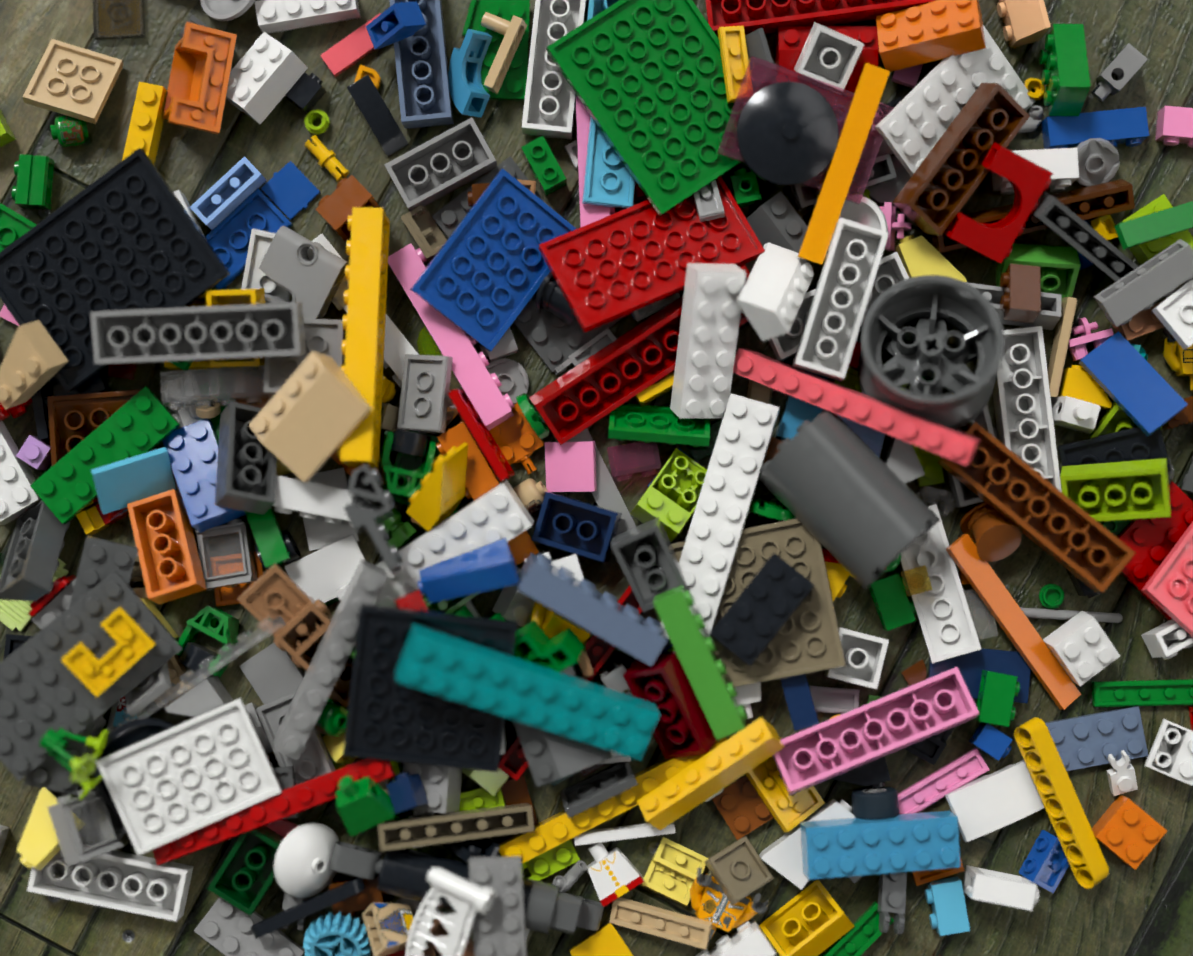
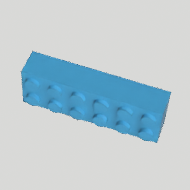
[800,811,960,879]

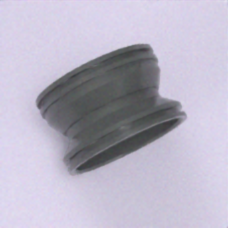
[858,275,1004,430]

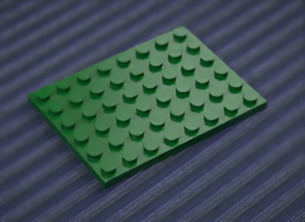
[546,0,756,216]

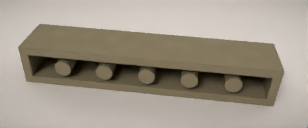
[377,803,534,851]

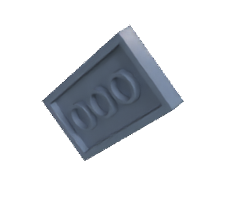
[1045,706,1148,771]

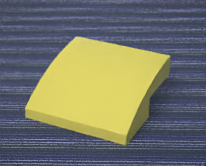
[640,837,709,907]

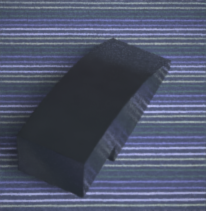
[347,75,409,157]

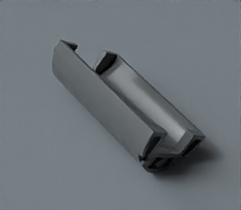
[759,409,940,590]

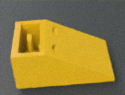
[406,442,468,532]

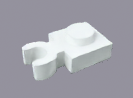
[1107,750,1138,796]

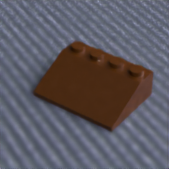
[47,389,159,466]

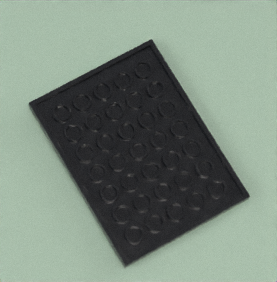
[0,148,231,392]

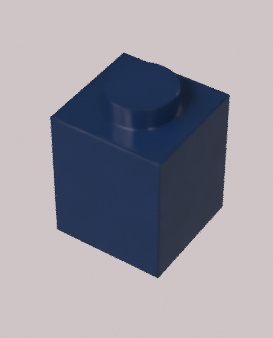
[386,772,428,814]

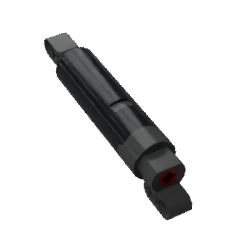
[329,842,604,935]

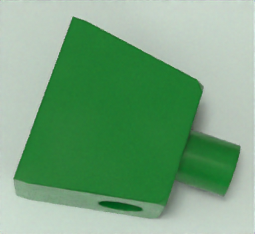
[336,776,395,836]

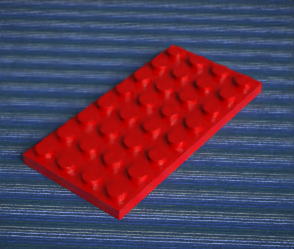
[539,176,765,332]

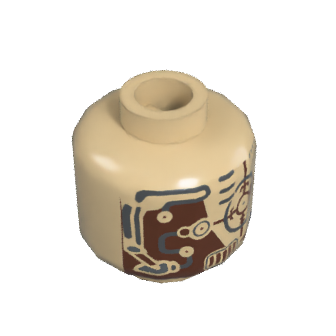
[513,478,548,515]

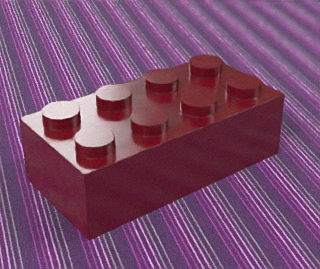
[623,651,717,759]

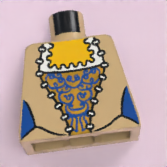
[362,902,414,956]

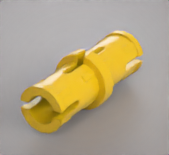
[304,135,349,182]

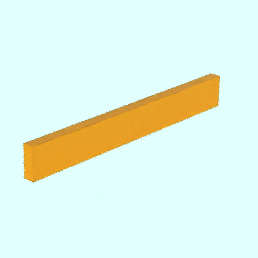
[797,63,890,265]

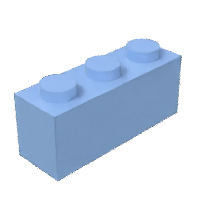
[190,156,267,230]

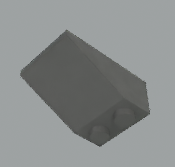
[611,517,689,613]

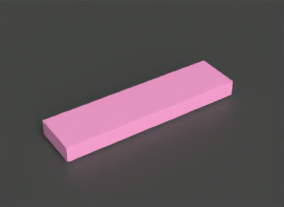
[897,748,990,814]

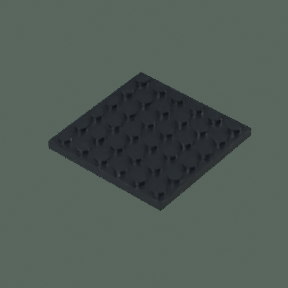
[343,604,517,772]

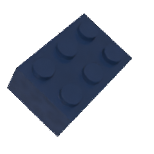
[532,492,622,562]

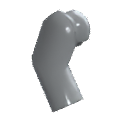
[1018,105,1044,133]
[553,860,587,892]

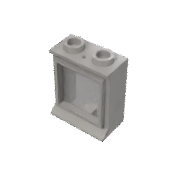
[195,519,258,591]
[48,789,124,867]

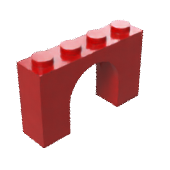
[943,142,1053,264]

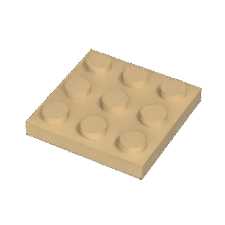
[23,39,123,124]

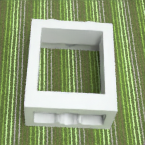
[963,865,1039,911]

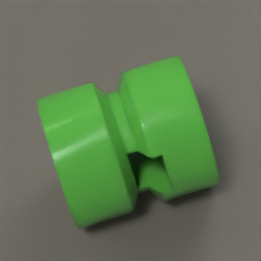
[381,508,417,550]

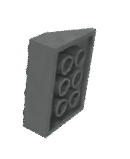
[512,662,612,787]

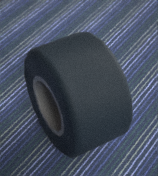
[851,786,899,820]

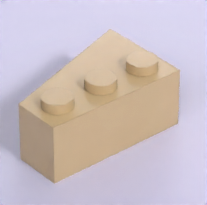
[0,320,68,410]

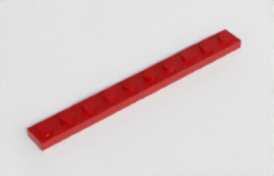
[152,758,395,865]

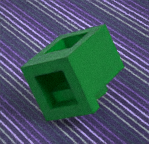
[729,168,762,208]

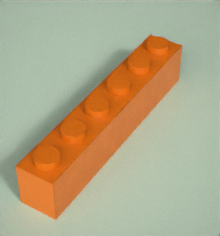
[436,421,539,565]

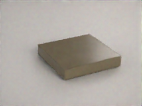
[705,836,774,906]

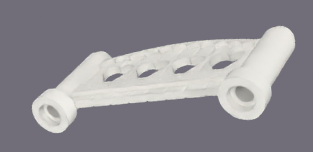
[405,867,496,956]

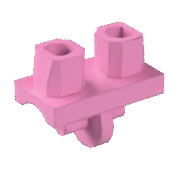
[880,202,912,251]
[1068,317,1113,361]

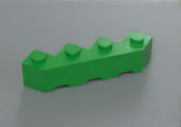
[452,605,585,672]

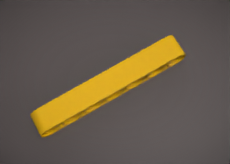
[1014,717,1109,889]

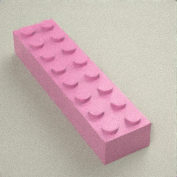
[772,667,979,796]

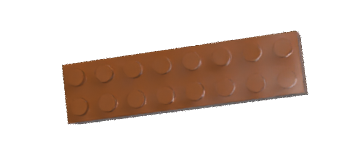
[938,422,1135,593]

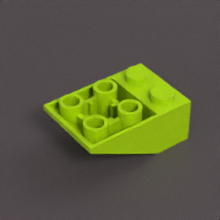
[630,448,707,543]

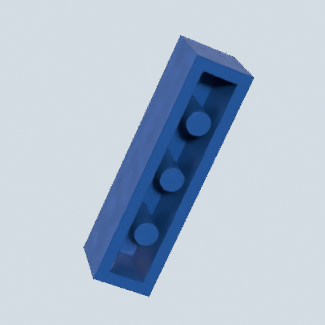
[1041,107,1149,149]

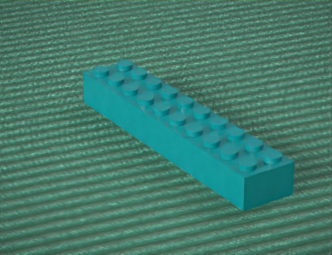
[395,624,660,761]

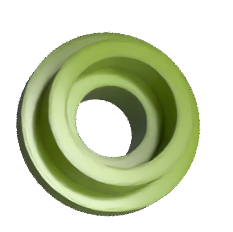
[304,109,330,135]

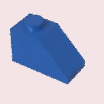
[366,1,426,49]

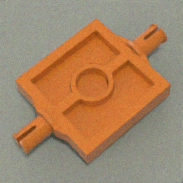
[489,403,545,474]

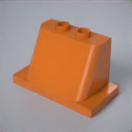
[162,22,237,134]

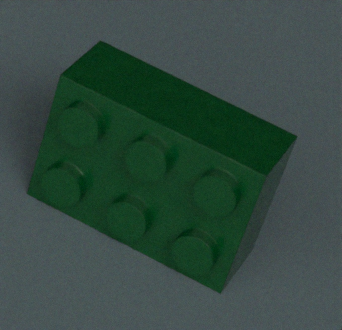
[208,826,284,916]

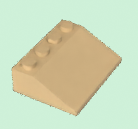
[249,351,372,483]

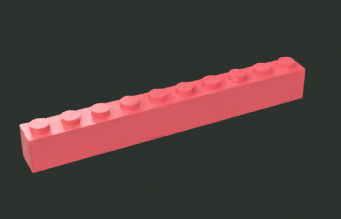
[733,348,980,465]

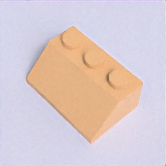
[997,0,1051,48]

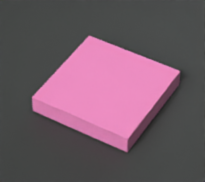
[545,441,597,492]

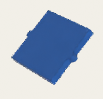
[261,161,321,220]

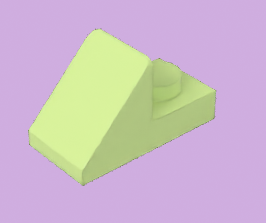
[462,768,509,797]

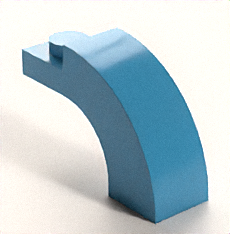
[449,29,492,118]

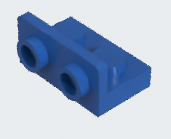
[1019,830,1070,894]

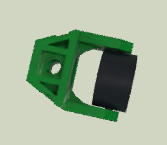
[378,428,436,497]
[176,605,239,677]

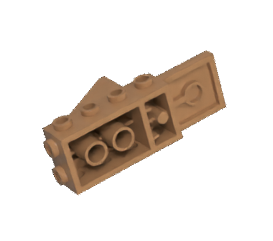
[238,563,356,707]

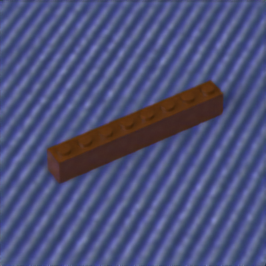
[931,179,1135,253]

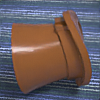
[960,502,1022,562]

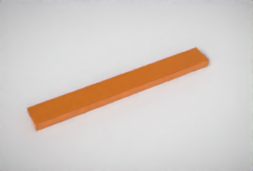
[946,534,1081,710]

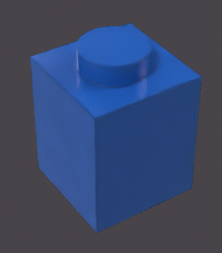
[969,722,1012,761]

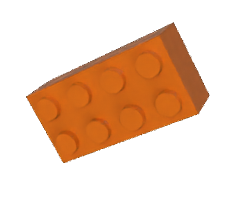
[876,0,986,72]
[127,489,207,605]

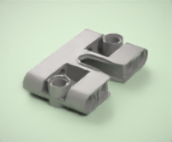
[259,225,349,319]

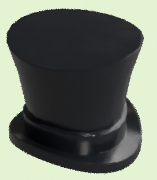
[536,272,576,326]

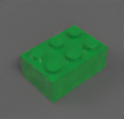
[1039,24,1091,116]

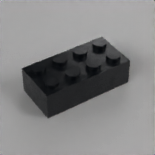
[710,553,816,666]

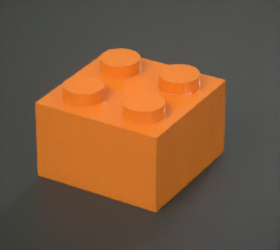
[1092,795,1167,870]

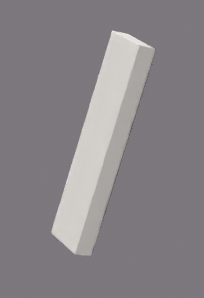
[574,822,675,846]

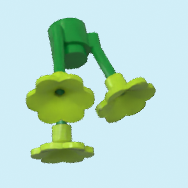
[39,728,109,801]

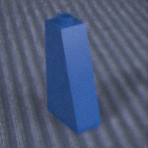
[417,538,520,603]

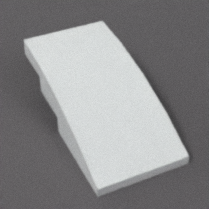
[945,760,1045,842]

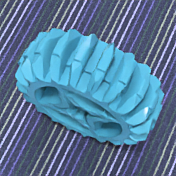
[303,911,372,956]

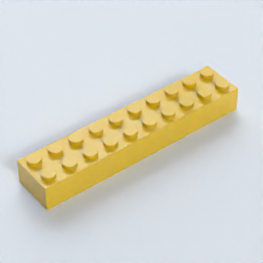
[337,207,390,468]

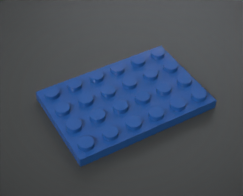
[410,169,576,351]

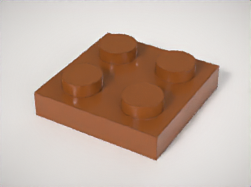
[712,775,774,840]

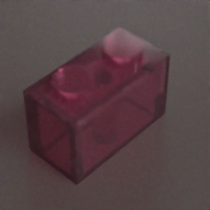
[607,441,661,482]

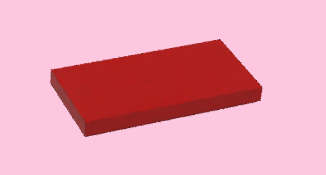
[448,389,515,481]

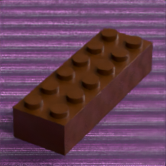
[893,83,1030,236]

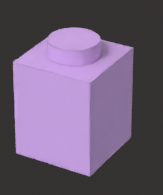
[16,435,52,471]

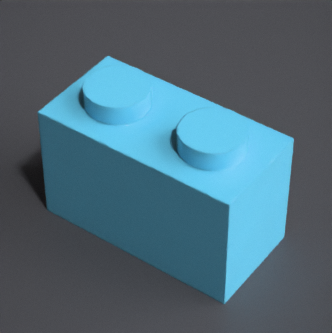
[925,876,970,936]

